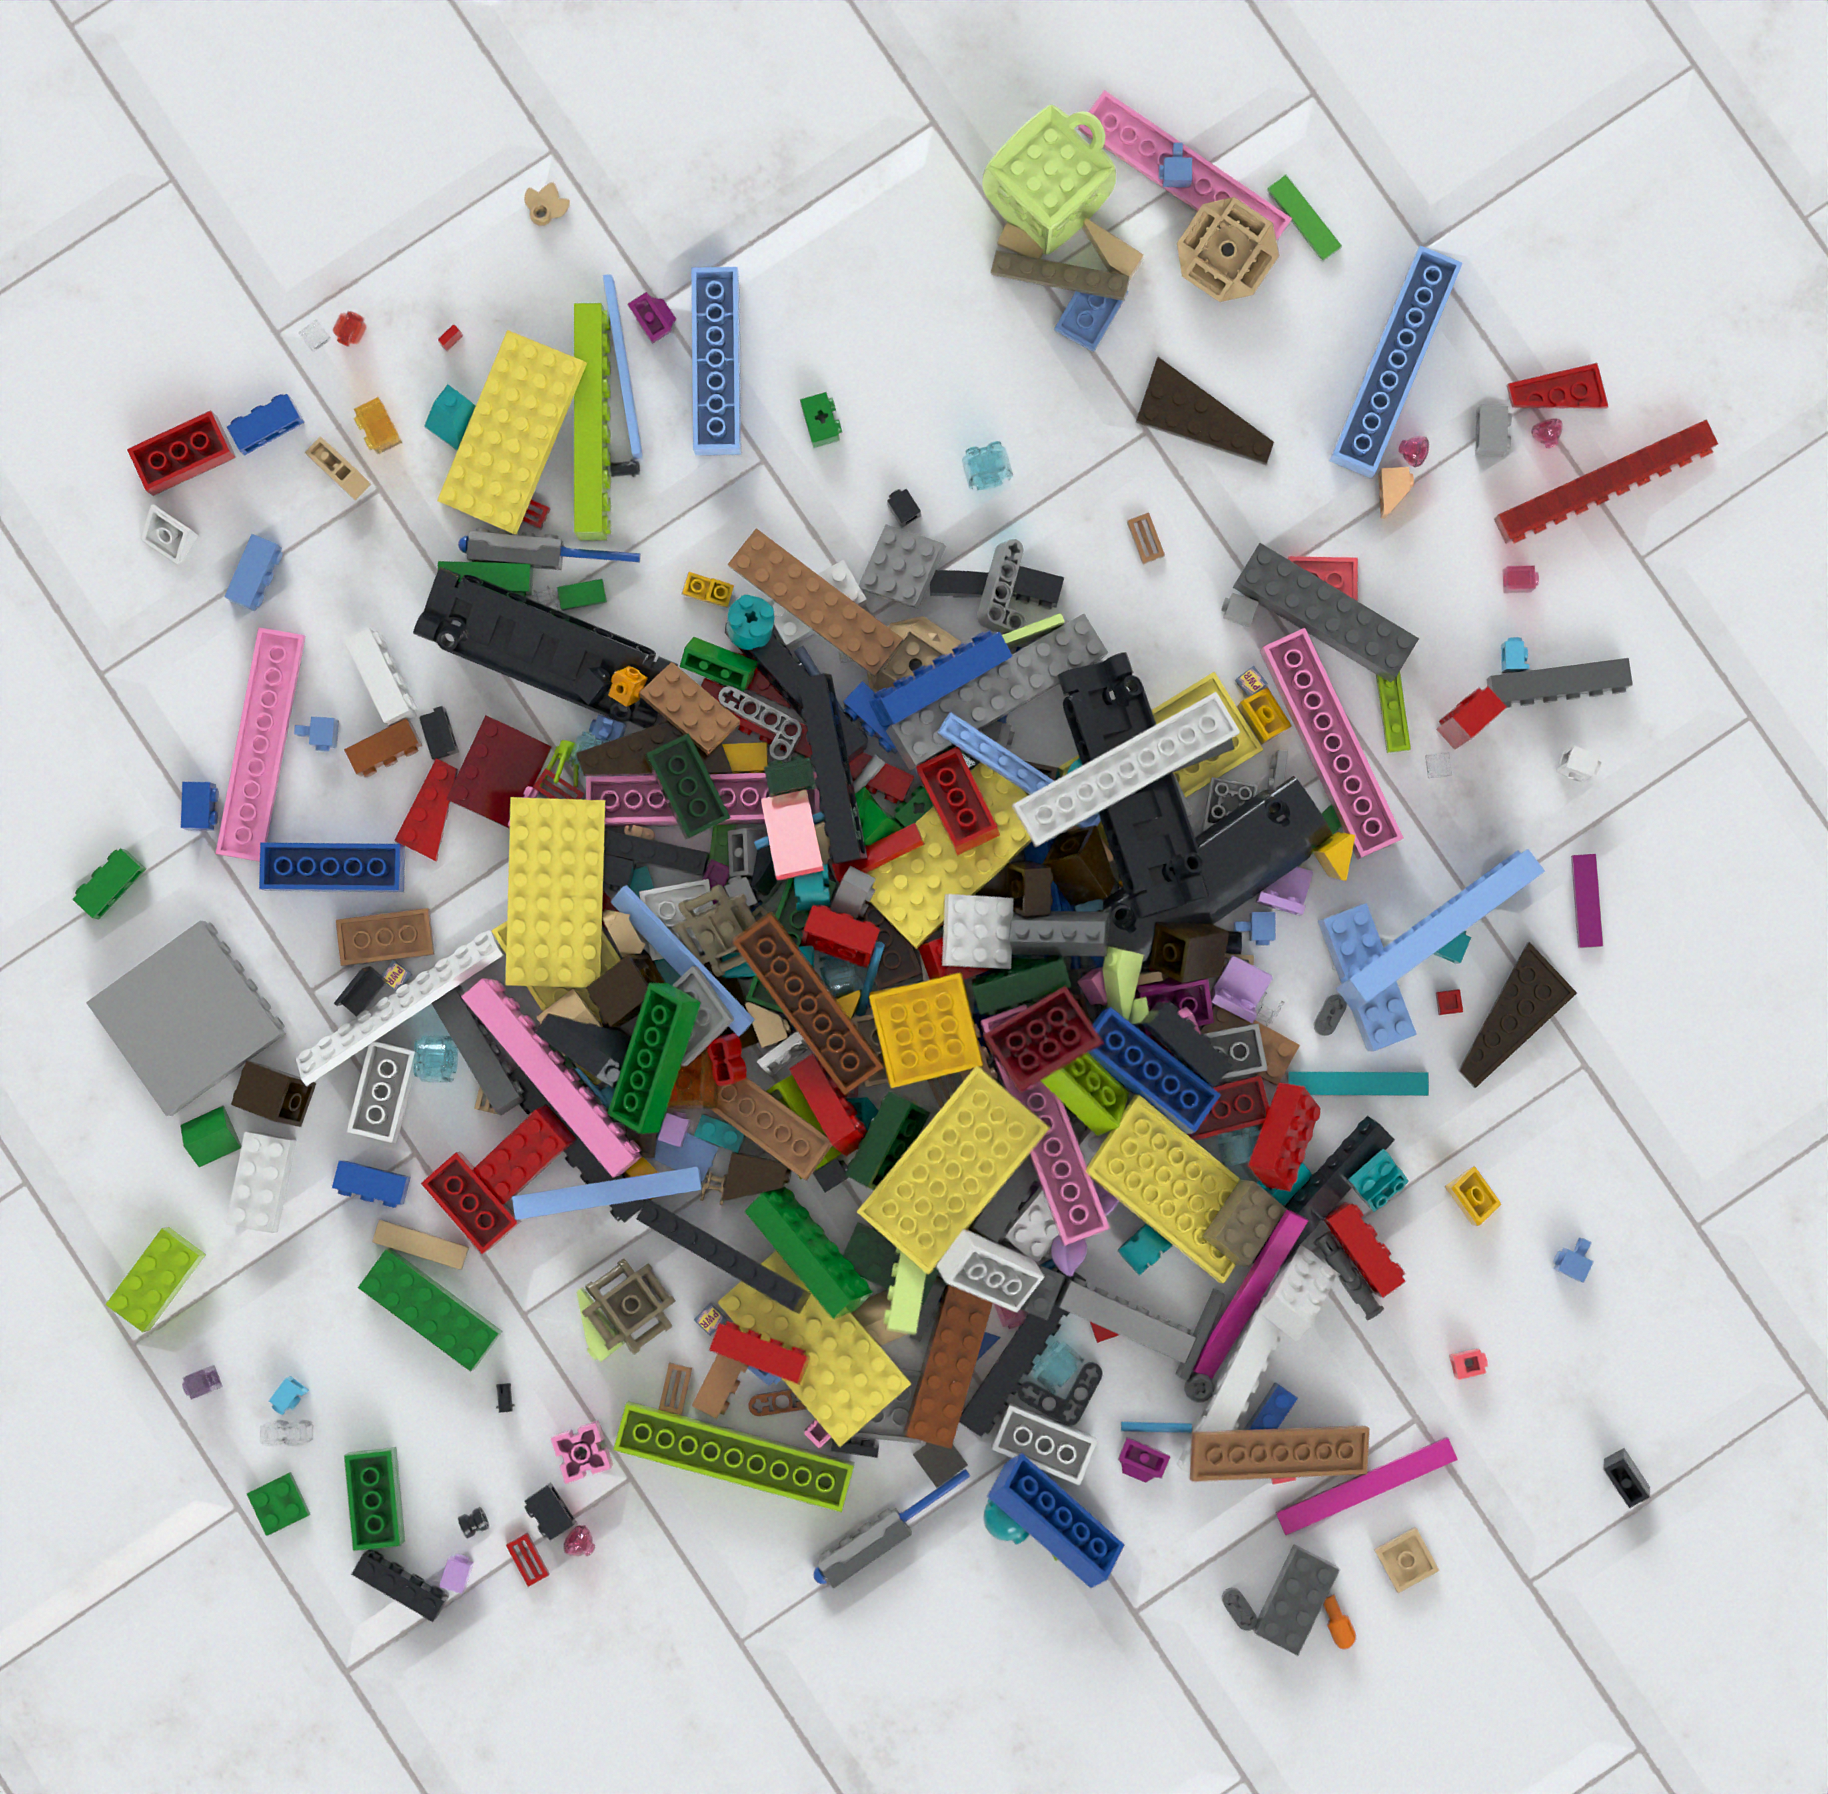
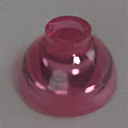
[1530,418,1563,448]
[1399,436,1429,468]
[563,1525,595,1556]

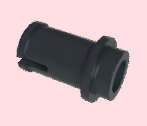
[610,459,640,477]
[496,1383,515,1413]

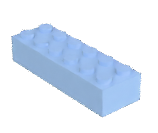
[1318,903,1417,1051]

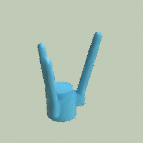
[575,1067,616,1109]

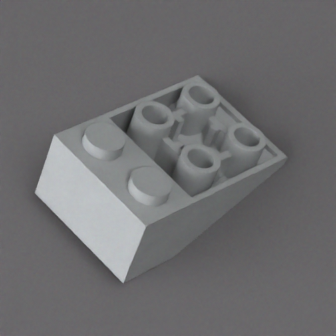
[1201,777,1258,833]

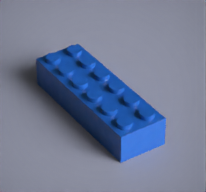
[869,630,1013,726]
[259,842,405,892]
[1088,1007,1221,1134]
[987,1453,1125,1588]

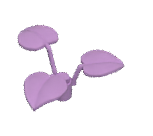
[1026,1180,1119,1276]

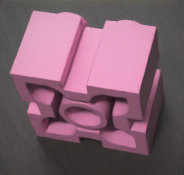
[551,1420,613,1484]

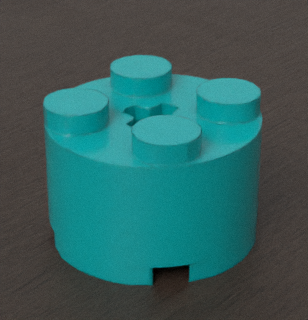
[726,594,774,650]
[794,862,830,911]
[1117,1223,1173,1275]

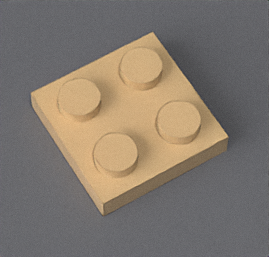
[1374,1527,1439,1593]

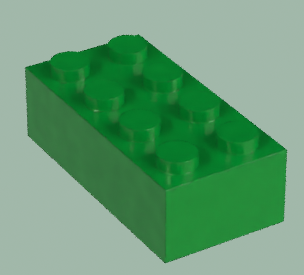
[344,1447,405,1551]

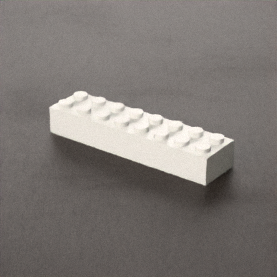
[1177,1296,1281,1482]

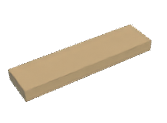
[372,1219,469,1270]

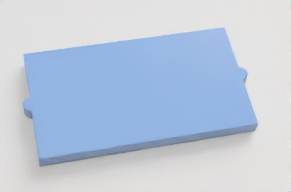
[651,1121,719,1182]

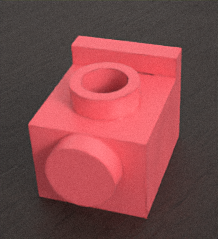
[1449,1349,1488,1380]

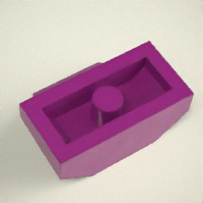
[627,292,676,344]
[1118,1437,1171,1483]

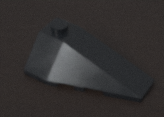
[534,1013,631,1088]

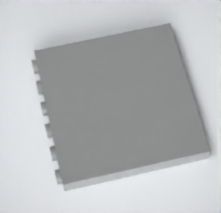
[86,920,286,1116]

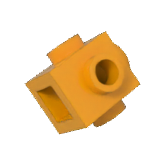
[608,666,647,707]

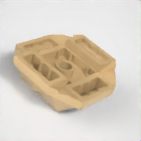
[1177,197,1280,302]
[867,616,961,692]

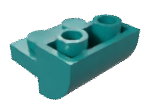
[1348,1149,1409,1212]

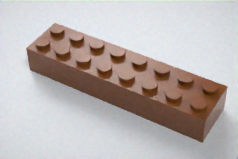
[733,911,883,1095]
[903,1283,993,1449]

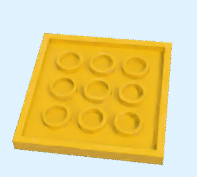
[869,973,984,1088]

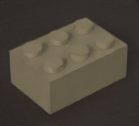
[1202,1180,1287,1267]

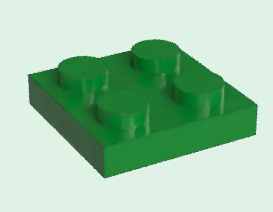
[247,1472,311,1536]

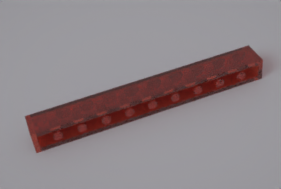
[1494,419,1718,544]

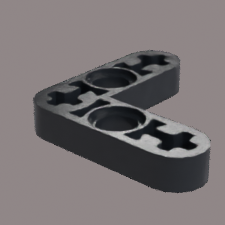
[1018,1362,1103,1426]

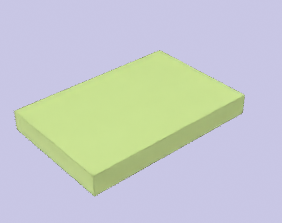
[1002,613,1064,649]

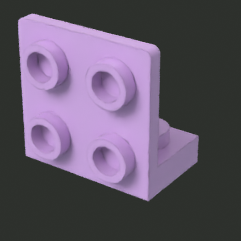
[1255,867,1313,916]
[1210,955,1273,1023]

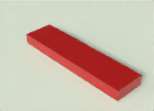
[832,823,924,884]

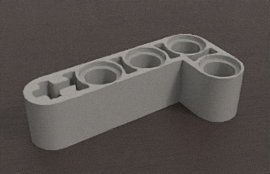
[977,539,1026,635]
[719,686,802,763]

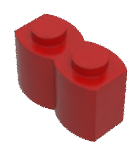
[707,1033,747,1086]

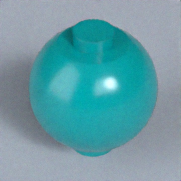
[983,1499,1030,1544]

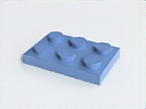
[1054,291,1128,352]

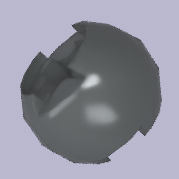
[1184,1373,1214,1403]

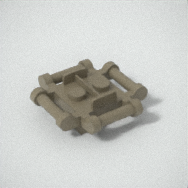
[672,884,756,977]
[581,1259,676,1355]

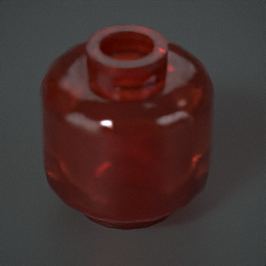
[333,310,367,347]

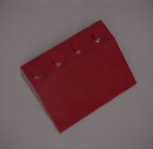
[446,715,552,829]
[984,986,1103,1093]

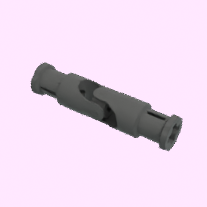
[1313,1231,1384,1320]

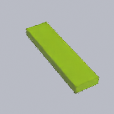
[1376,672,1411,753]

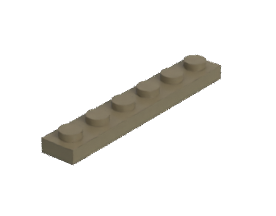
[991,250,1130,301]

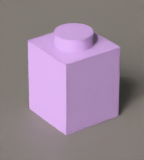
[658,1110,691,1147]
[439,1554,474,1594]

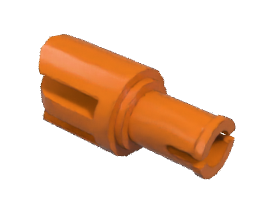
[1323,1595,1356,1649]

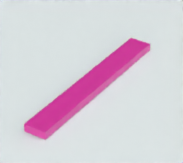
[1193,1210,1308,1379]
[1275,1437,1458,1535]

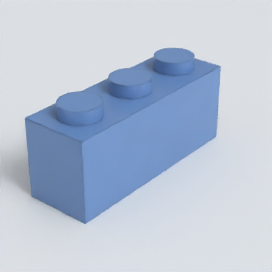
[224,534,283,611]

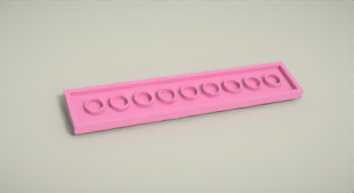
[1078,90,1292,240]
[215,627,306,862]

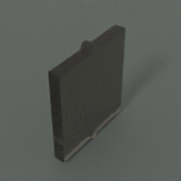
[913,1442,968,1488]

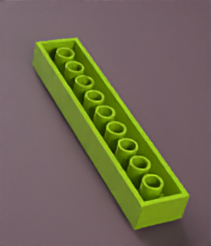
[574,303,611,541]
[613,1401,855,1512]

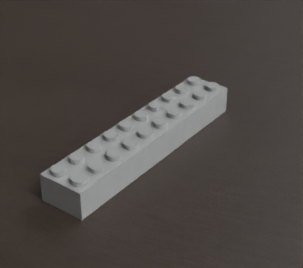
[886,614,1108,771]

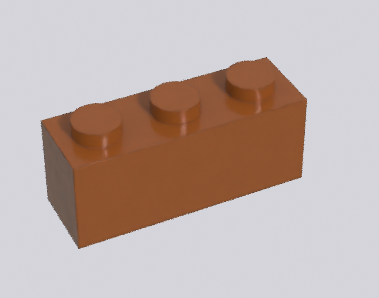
[344,718,423,778]

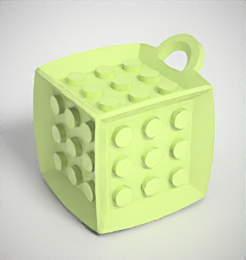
[982,105,1116,255]

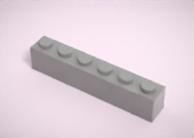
[1055,1277,1196,1364]

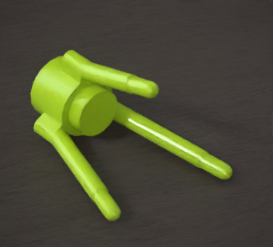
[540,740,579,788]

